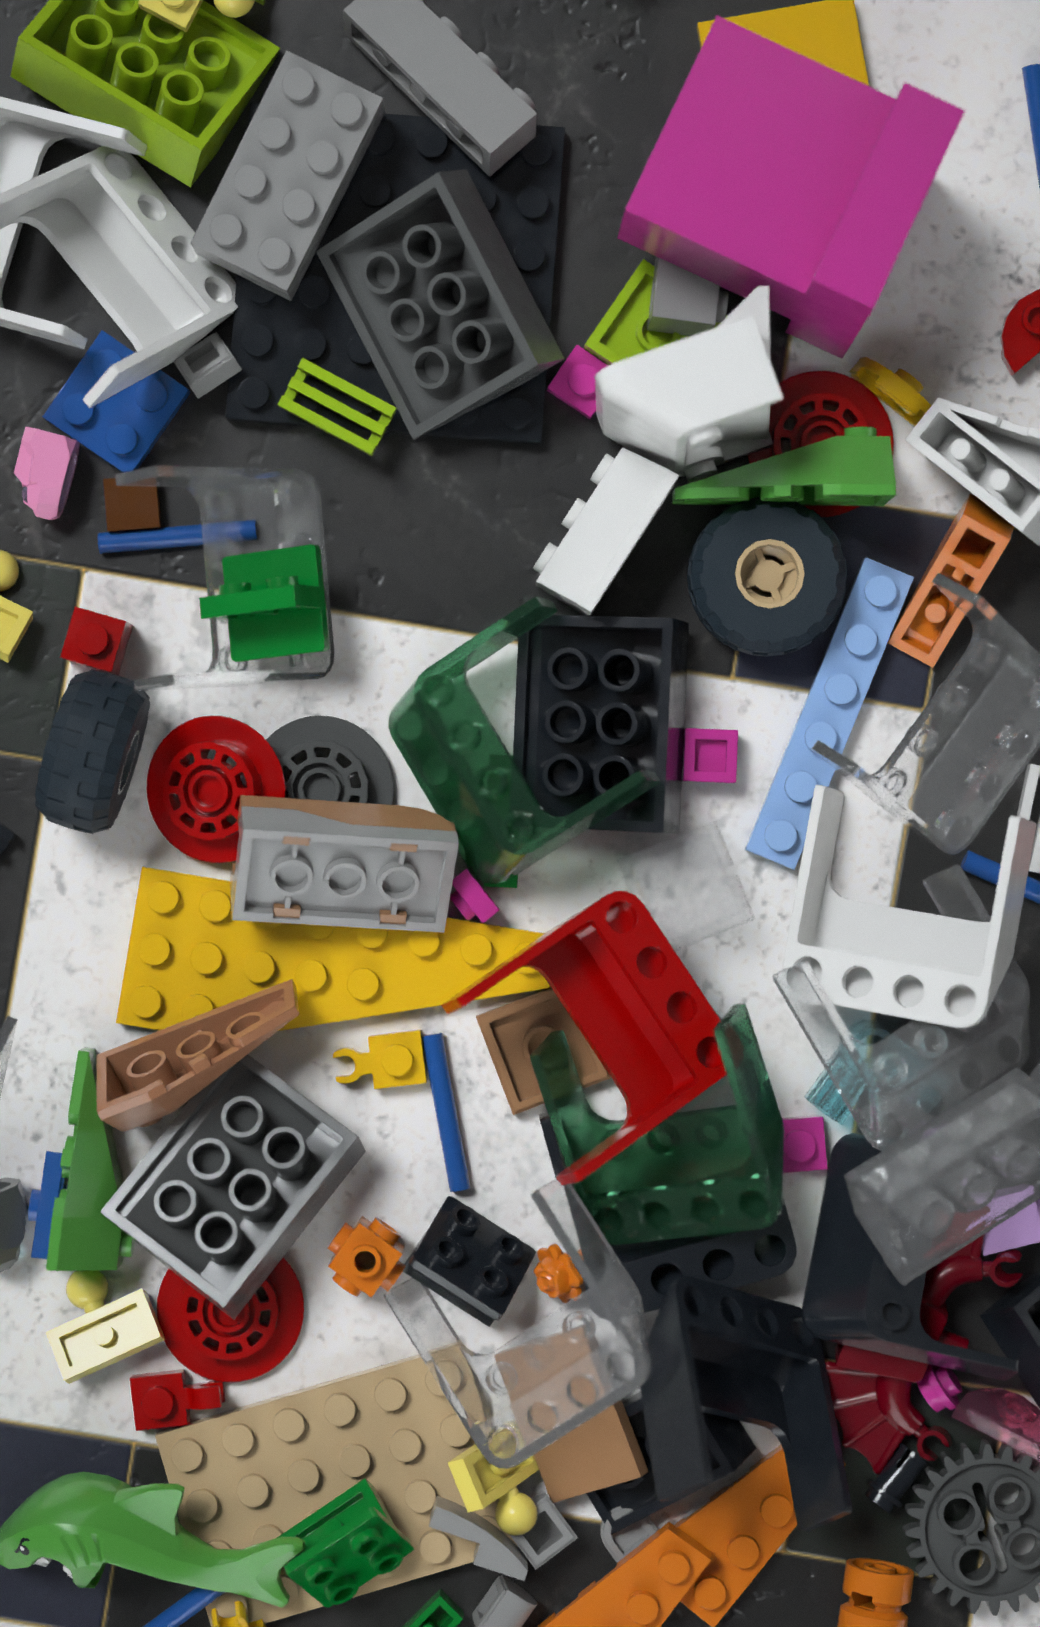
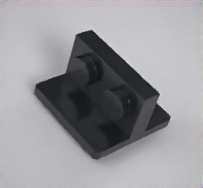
[403,1196,536,1327]

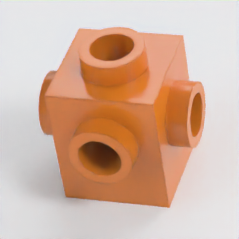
[327,1216,406,1298]

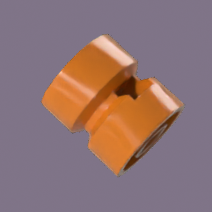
[837,1558,914,1627]

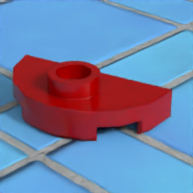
[1000,289,1040,376]

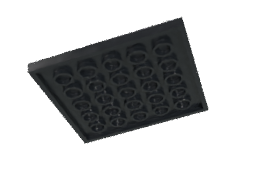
[226,103,565,445]

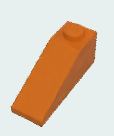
[888,493,1014,668]

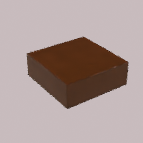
[103,474,162,532]

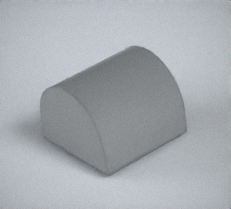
[510,1492,578,1570]
[472,1574,537,1627]

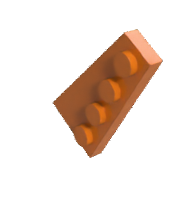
[674,1444,846,1627]
[537,1522,712,1627]

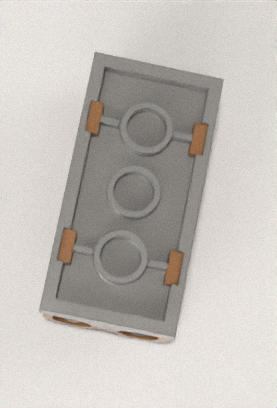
[230,795,459,933]

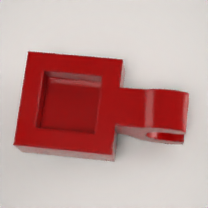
[130,1369,226,1431]

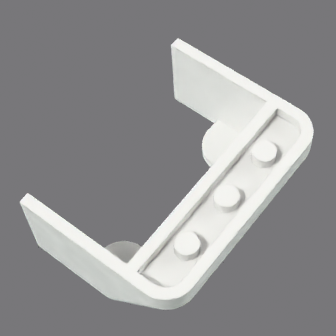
[595,315,783,483]

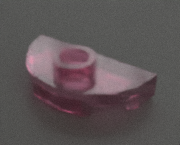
[951,1388,1040,1461]

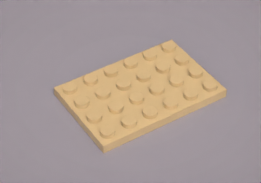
[155,1343,519,1627]

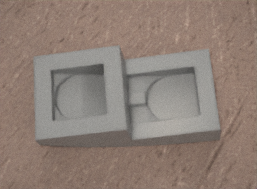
[429,1496,528,1581]

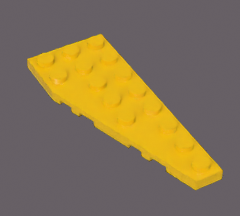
[116,867,550,1031]

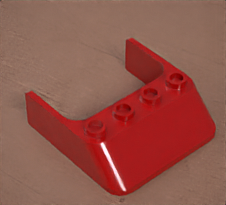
[441,891,737,1186]

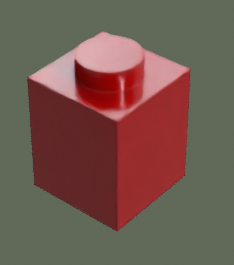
[60,606,133,675]

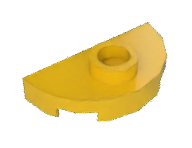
[849,357,932,427]

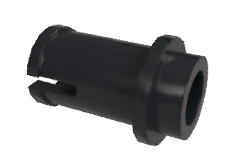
[865,1443,929,1514]

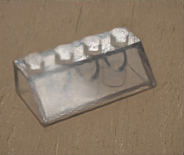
[845,1067,1040,1286]

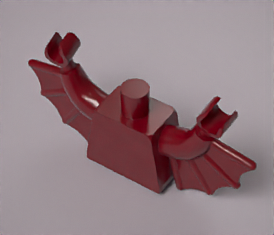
[825,1205,1023,1474]

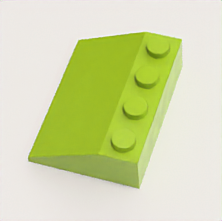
[10,0,281,187]

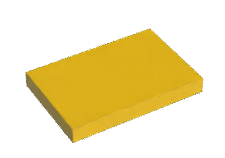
[696,0,869,86]

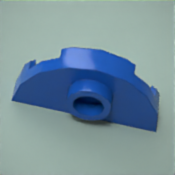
[28,1151,67,1259]

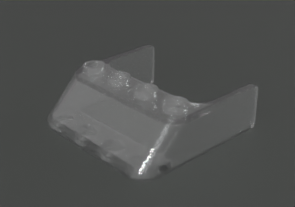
[116,466,334,691]
[812,573,1040,855]
[772,864,1031,1152]
[384,1179,651,1469]

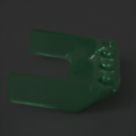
[388,596,661,884]
[530,1003,785,1245]

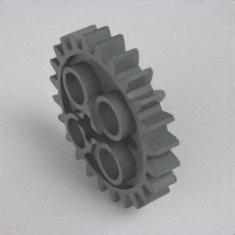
[902,1439,1040,1616]

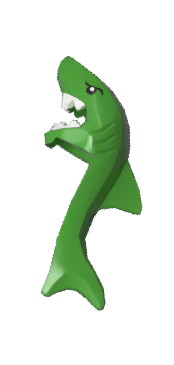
[0,1472,306,1608]

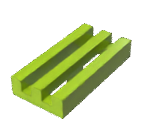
[277,358,397,456]

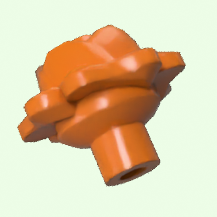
[533,1244,583,1303]

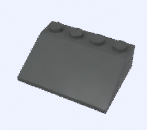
[316,169,565,440]
[100,1055,366,1319]

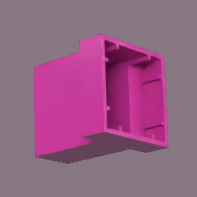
[617,15,965,359]

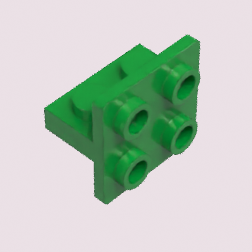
[199,544,330,662]
[277,1478,414,1608]

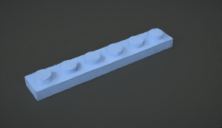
[744,557,914,870]

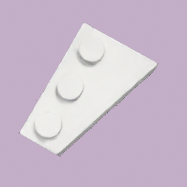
[905,397,1040,546]

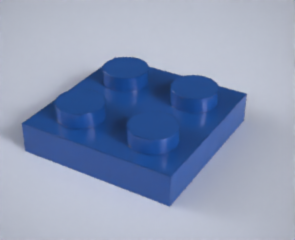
[42,330,191,477]

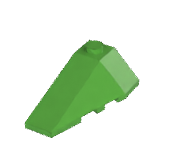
[672,427,896,506]
[46,1047,135,1271]

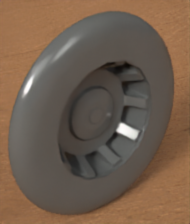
[266,716,394,805]

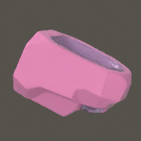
[14,427,80,520]

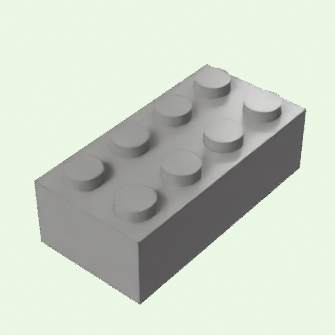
[191,50,385,301]

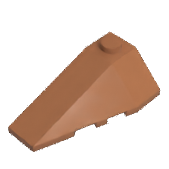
[96,979,299,1132]

